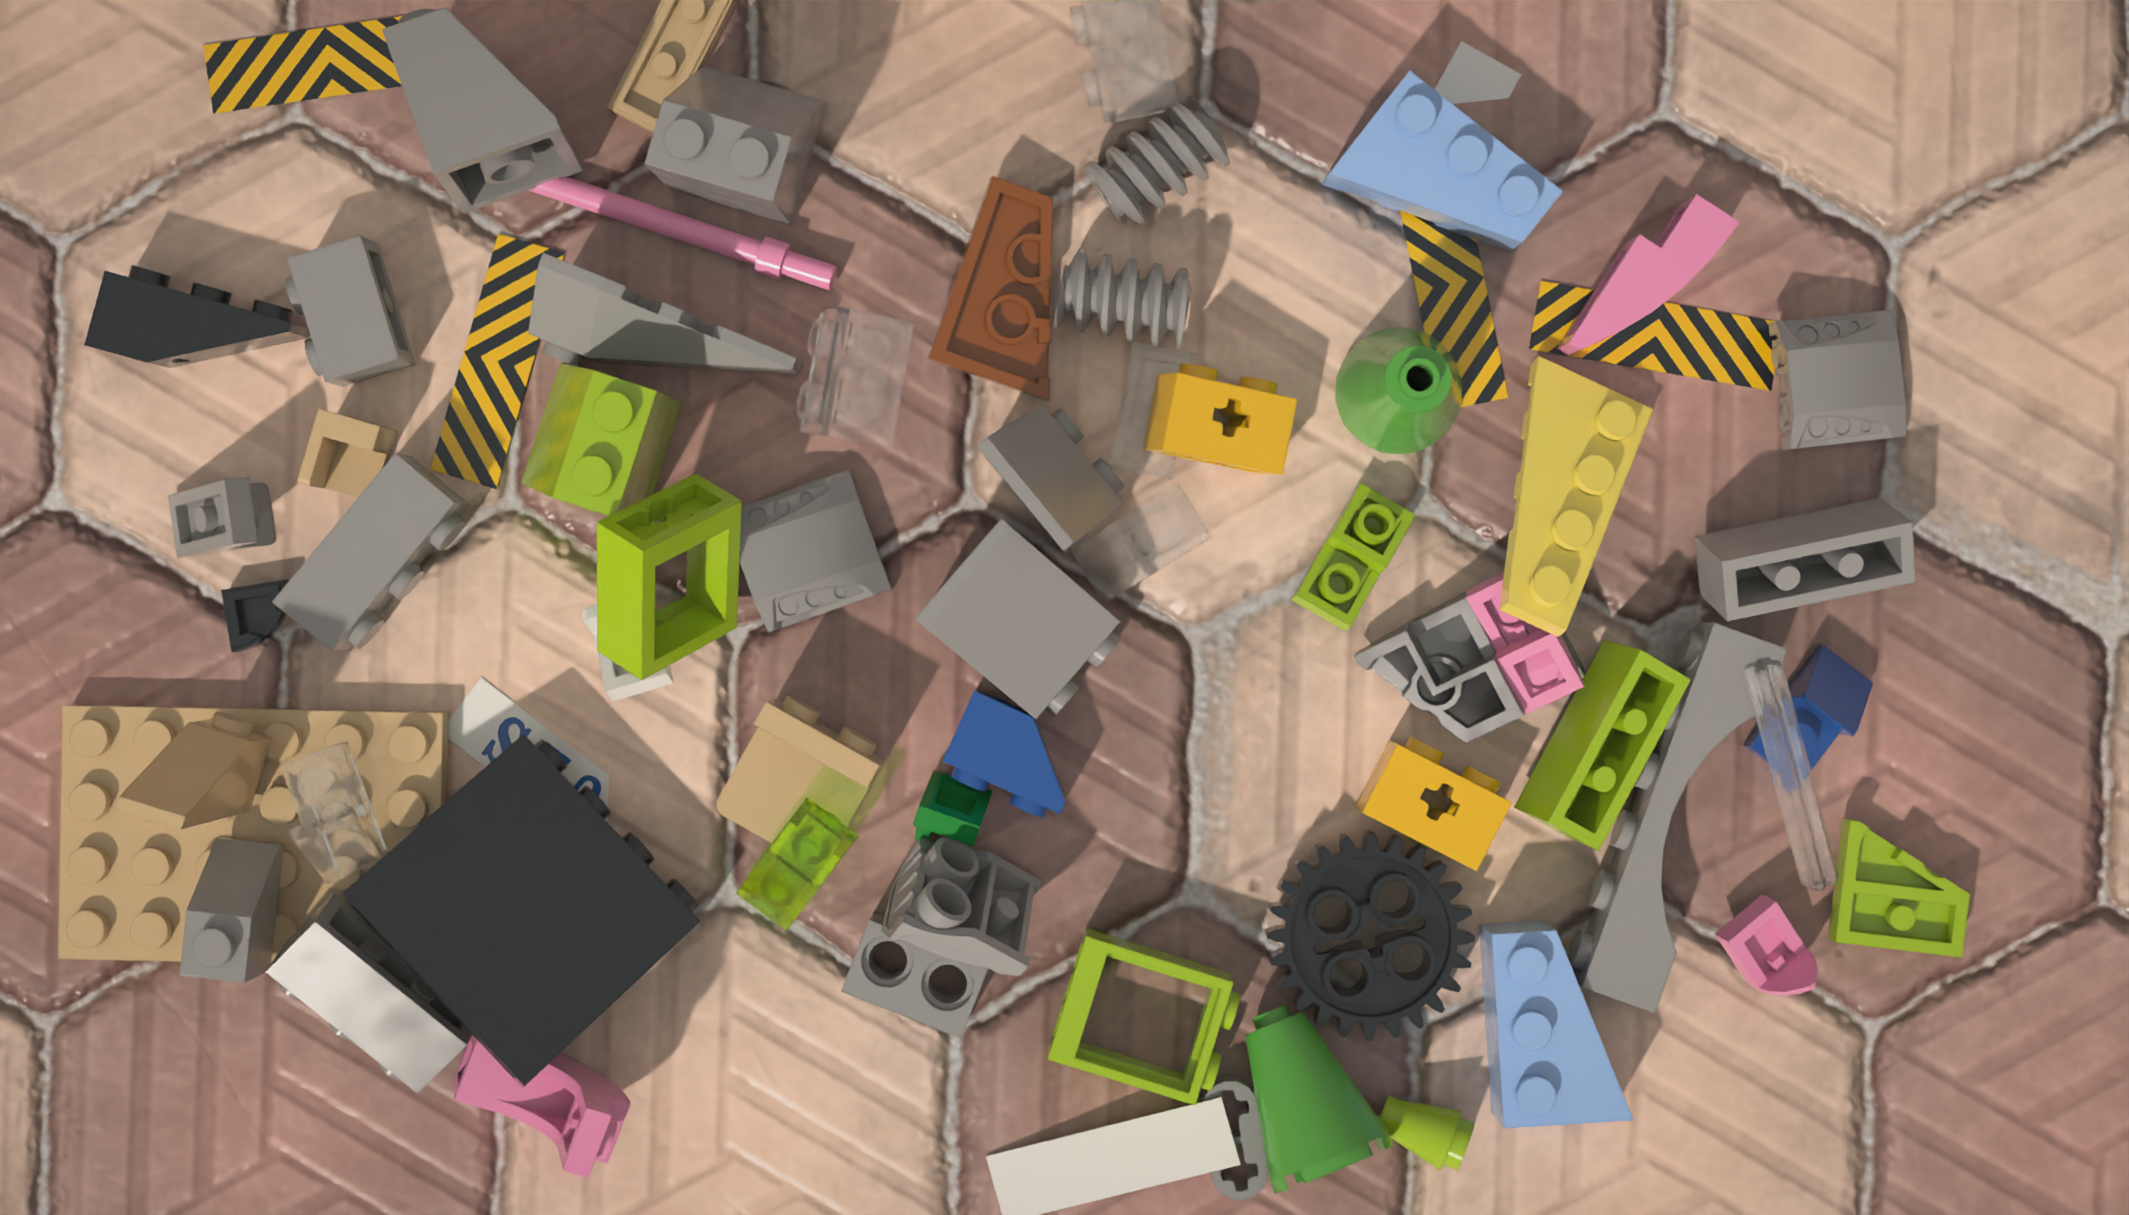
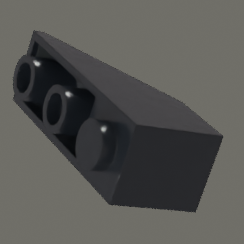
[84,265,310,368]

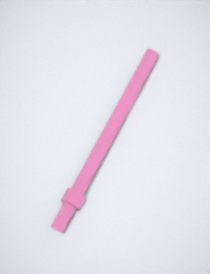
[528,177,837,290]

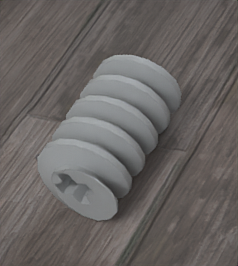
[1084,96,1230,225]
[1054,249,1191,350]

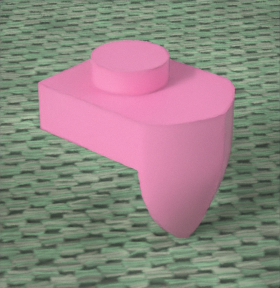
[1715,894,1818,996]

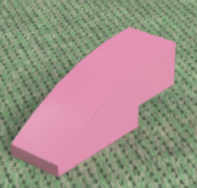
[1557,194,1740,356]

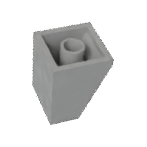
[382,7,583,213]
[645,66,826,225]
[915,518,1121,719]

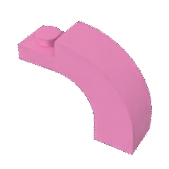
[453,1035,631,1178]

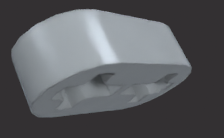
[1201,1075,1268,1201]

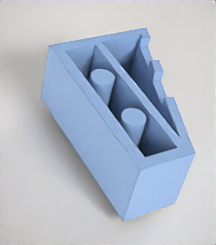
[1322,70,1563,252]
[1479,920,1633,1128]

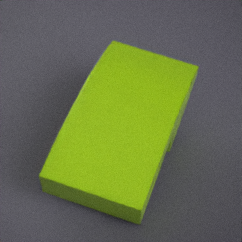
[1291,483,1415,632]

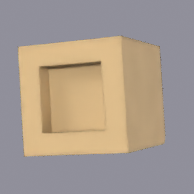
[298,408,397,498]

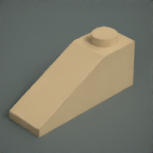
[116,712,272,830]

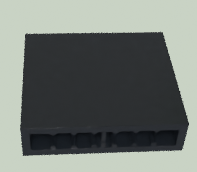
[342,734,700,1088]

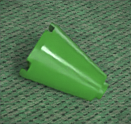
[1335,327,1462,454]
[1245,1005,1394,1194]

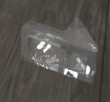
[1071,484,1212,604]
[280,741,388,884]

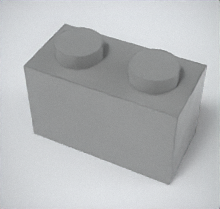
[286,235,416,387]

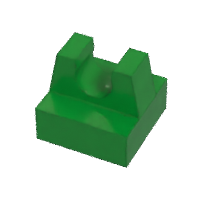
[913,770,993,847]

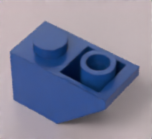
[943,688,1066,818]

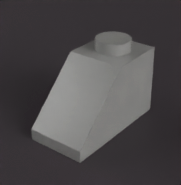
[179,837,284,983]

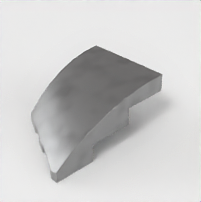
[1354,591,1586,743]

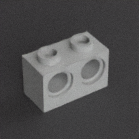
[841,911,989,1039]

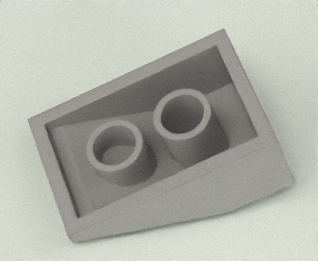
[977,404,1125,554]

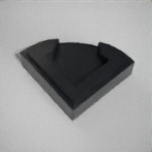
[221,580,289,653]

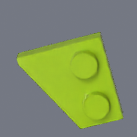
[1828,818,1970,958]

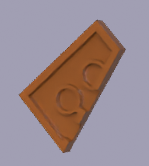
[927,176,1053,401]

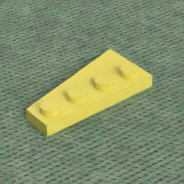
[1499,356,1653,637]

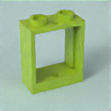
[597,473,742,680]
[1047,928,1240,1105]

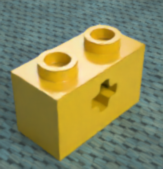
[1143,363,1298,475]
[1355,736,1512,871]

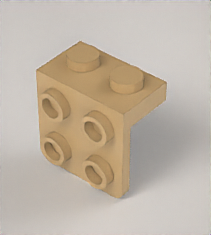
[716,695,885,867]

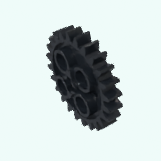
[1265,830,1475,1041]

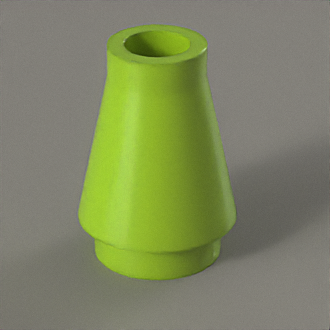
[1379,1095,1475,1171]

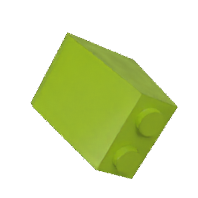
[521,363,682,516]

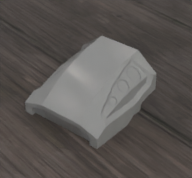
[1768,310,1906,450]
[740,470,893,632]
[881,836,1041,976]

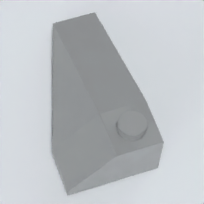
[528,253,803,375]

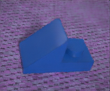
[1743,644,1873,785]

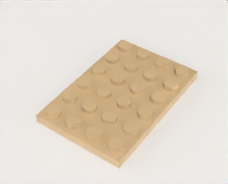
[58,704,449,963]

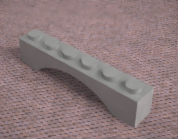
[1567,622,1787,1013]

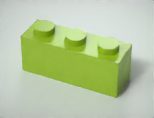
[1514,640,1691,851]

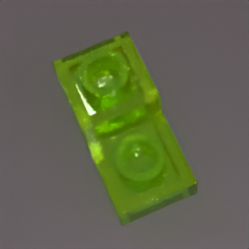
[736,797,858,931]

